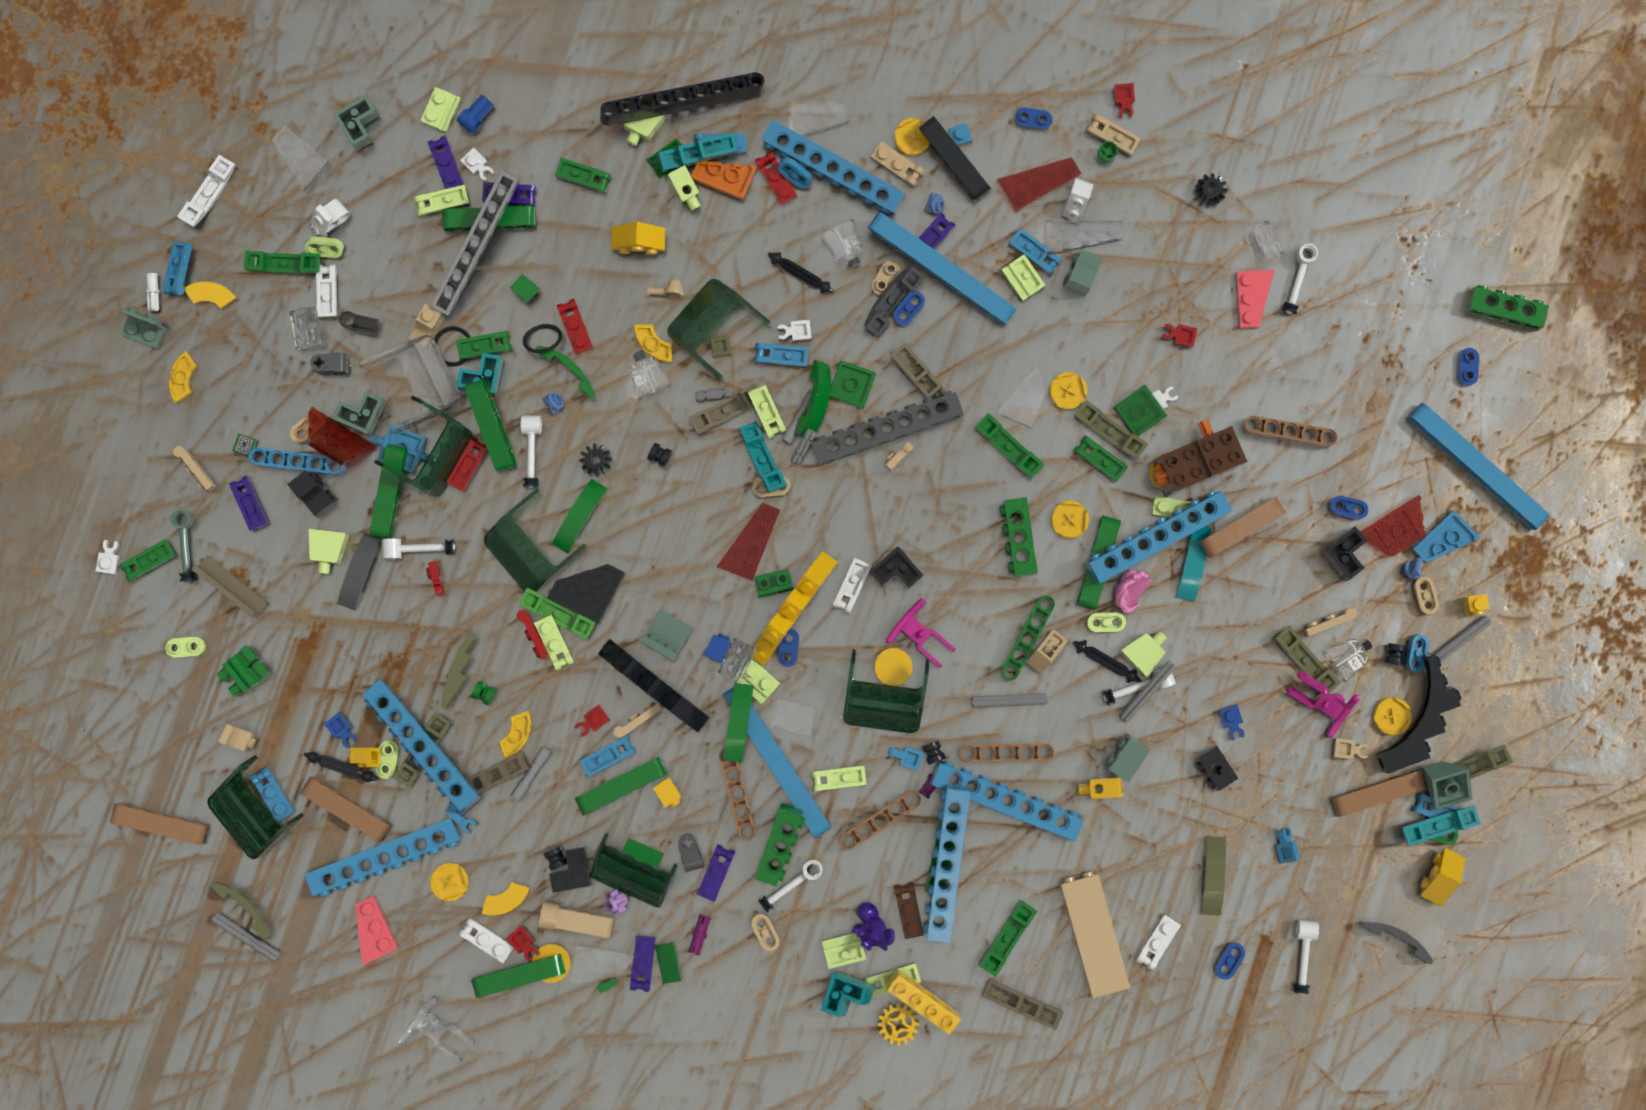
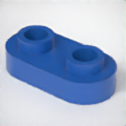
[1014,107,1053,131]
[894,291,925,326]
[1458,348,1479,386]
[1329,496,1368,520]
[778,628,799,667]
[1215,943,1245,980]

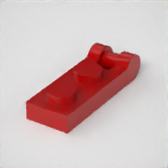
[754,150,797,206]
[556,299,593,355]
[446,437,488,492]
[516,610,550,660]

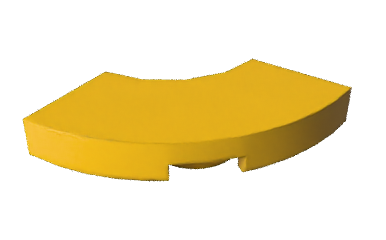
[185,282,237,309]
[634,324,672,363]
[169,351,198,404]
[499,710,531,760]
[481,882,531,915]

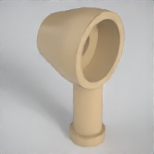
[647,279,683,300]

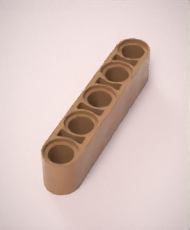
[1242,416,1337,448]
[1200,496,1287,558]
[958,743,1054,762]
[719,748,755,840]
[1331,770,1427,817]
[300,776,390,842]
[839,791,921,850]
[110,803,207,845]

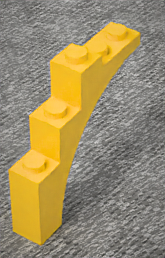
[749,551,838,666]

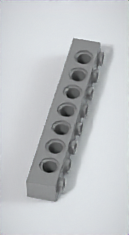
[431,170,520,316]

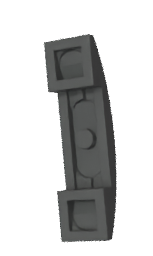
[864,265,924,337]
[337,532,382,611]
[1359,921,1433,965]

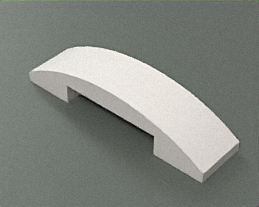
[177,155,235,227]

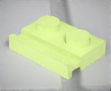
[420,87,461,133]
[1001,254,1046,302]
[733,658,780,704]
[822,933,866,969]

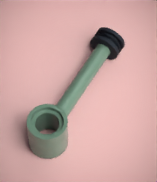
[170,509,195,583]

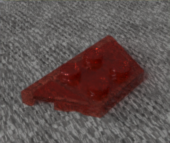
[308,407,375,466]
[1360,495,1426,557]

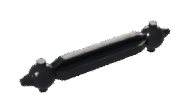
[768,252,834,293]
[1073,640,1141,683]
[303,751,377,782]

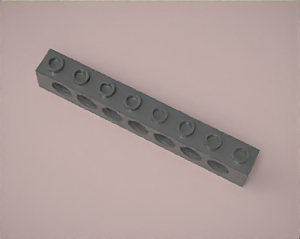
[811,391,964,466]

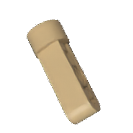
[538,901,614,938]

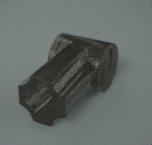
[339,311,379,336]

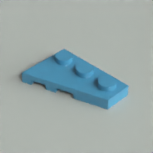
[1411,510,1481,563]

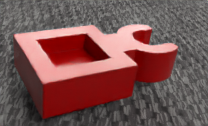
[1114,83,1135,117]
[1162,324,1197,348]
[426,561,445,596]
[574,704,610,737]
[506,926,540,962]

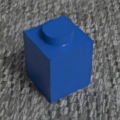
[704,633,732,664]

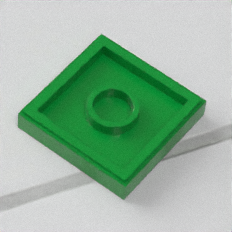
[830,360,876,409]
[1114,384,1168,436]

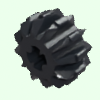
[1195,173,1228,206]
[579,444,612,477]

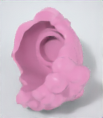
[1114,569,1151,614]

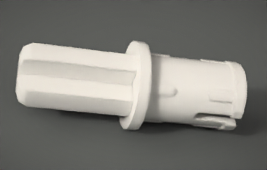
[145,273,161,312]

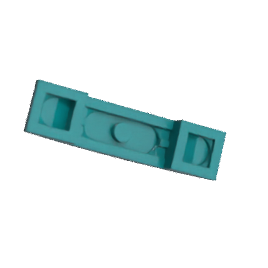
[739,421,787,493]
[1176,526,1211,602]
[1402,805,1481,847]

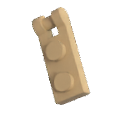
[1085,114,1141,156]
[871,141,925,187]
[173,446,217,492]
[1302,608,1357,637]
[614,702,664,738]

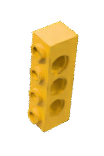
[885,969,961,1035]

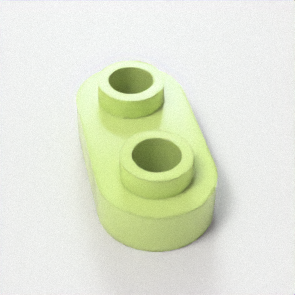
[304,236,344,258]
[1087,613,1126,633]
[166,637,206,658]
[376,740,400,779]

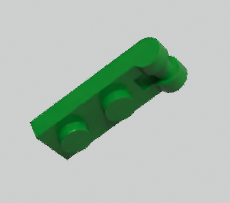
[555,158,612,193]
[456,331,512,360]
[1073,435,1128,482]
[119,539,176,583]

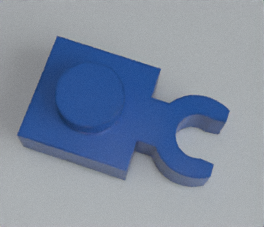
[1218,704,1245,740]
[324,712,357,748]

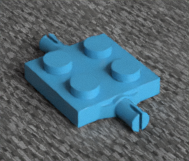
[370,425,434,474]

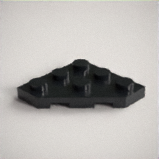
[547,564,625,624]

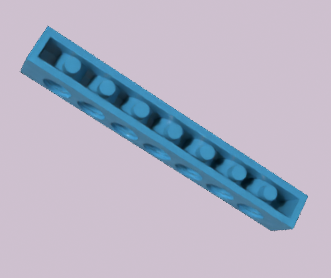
[761,119,906,214]
[1085,490,1233,584]
[363,679,481,813]
[929,761,1084,842]
[923,784,971,943]
[305,818,461,898]

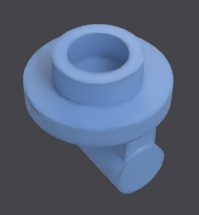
[924,193,945,214]
[542,392,564,415]
[1404,557,1423,580]

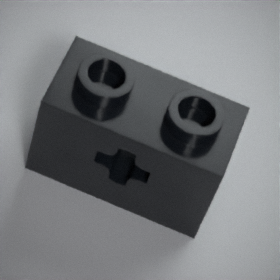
[1195,746,1239,791]

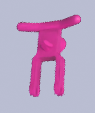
[886,598,956,668]
[1287,671,1360,738]

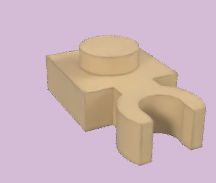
[885,442,914,472]
[1333,738,1369,760]

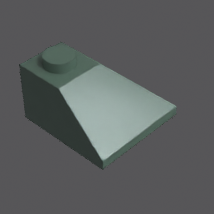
[1423,761,1473,810]

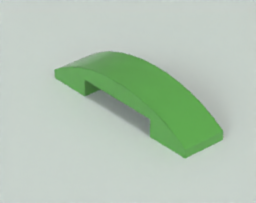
[518,588,596,639]

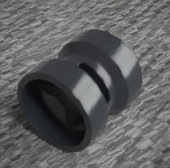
[647,442,673,468]
[1385,643,1407,666]
[922,740,946,765]
[543,846,567,871]

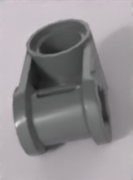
[310,353,348,375]
[678,833,704,873]

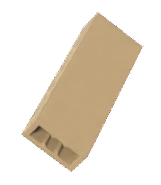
[1059,871,1130,998]

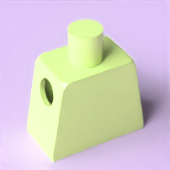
[624,105,667,146]
[667,165,701,211]
[309,529,349,574]
[1119,631,1167,678]

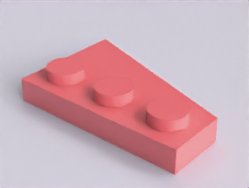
[1236,270,1275,329]
[355,896,399,966]

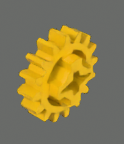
[877,1002,920,1046]

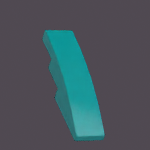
[657,133,738,172]

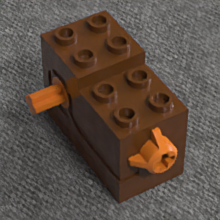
[1151,419,1248,498]

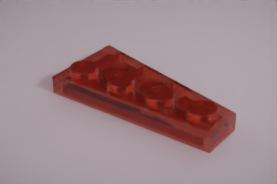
[997,157,1081,212]
[717,503,780,581]

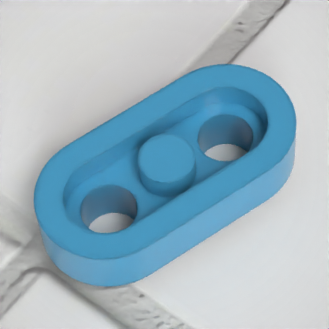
[778,158,812,189]
[1405,634,1430,672]

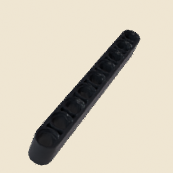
[600,72,765,126]

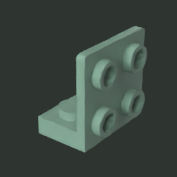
[120,307,166,349]
[640,609,693,661]

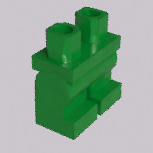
[754,569,794,599]
[216,645,272,697]

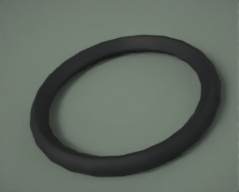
[523,324,562,353]
[433,326,470,366]

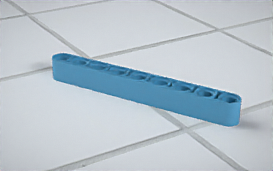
[868,212,1016,325]
[1408,403,1549,531]
[722,687,831,839]

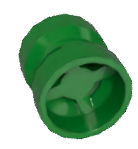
[1097,141,1118,164]
[471,680,497,706]

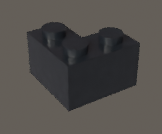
[287,470,336,518]
[1321,526,1367,581]
[869,546,923,589]
[549,847,593,893]

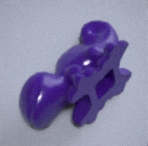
[852,902,895,951]

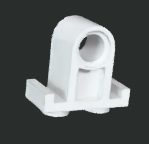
[1062,178,1094,222]
[309,199,350,237]

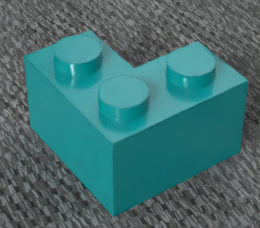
[456,353,504,397]
[821,972,875,1017]

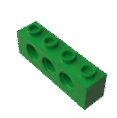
[1465,285,1549,331]
[1000,497,1038,577]
[754,803,805,886]

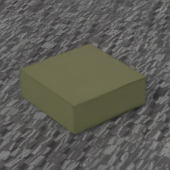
[710,336,731,358]

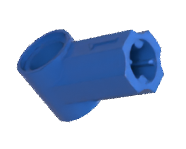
[456,94,494,134]

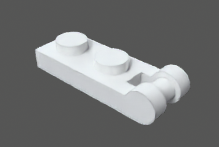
[316,264,338,318]
[832,557,872,615]
[1135,914,1181,971]
[458,917,514,963]

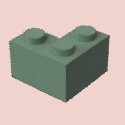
[333,95,379,151]
[1064,249,1103,296]
[332,391,387,437]
[1107,734,1150,783]

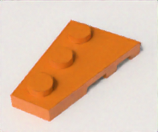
[691,161,758,201]

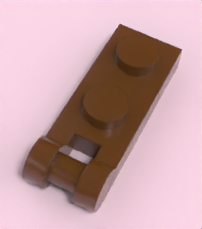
[894,882,924,939]

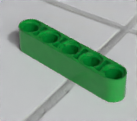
[442,206,536,231]
[465,379,517,472]
[370,444,408,539]
[1077,515,1121,610]
[1000,595,1055,681]
[574,756,668,816]
[471,954,566,998]

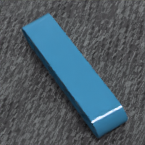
[249,448,346,476]

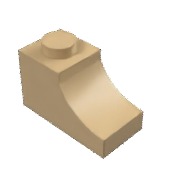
[409,303,445,349]
[1026,629,1068,674]
[218,724,256,752]

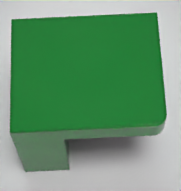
[510,274,541,302]

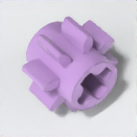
[604,889,628,915]

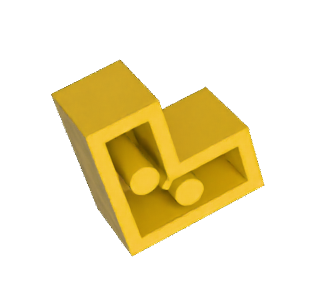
[611,221,665,255]
[1420,847,1466,907]

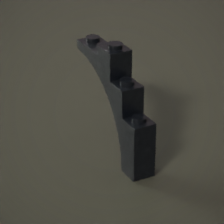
[598,639,710,733]
[1376,653,1461,774]

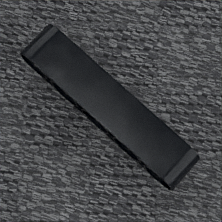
[919,116,991,200]

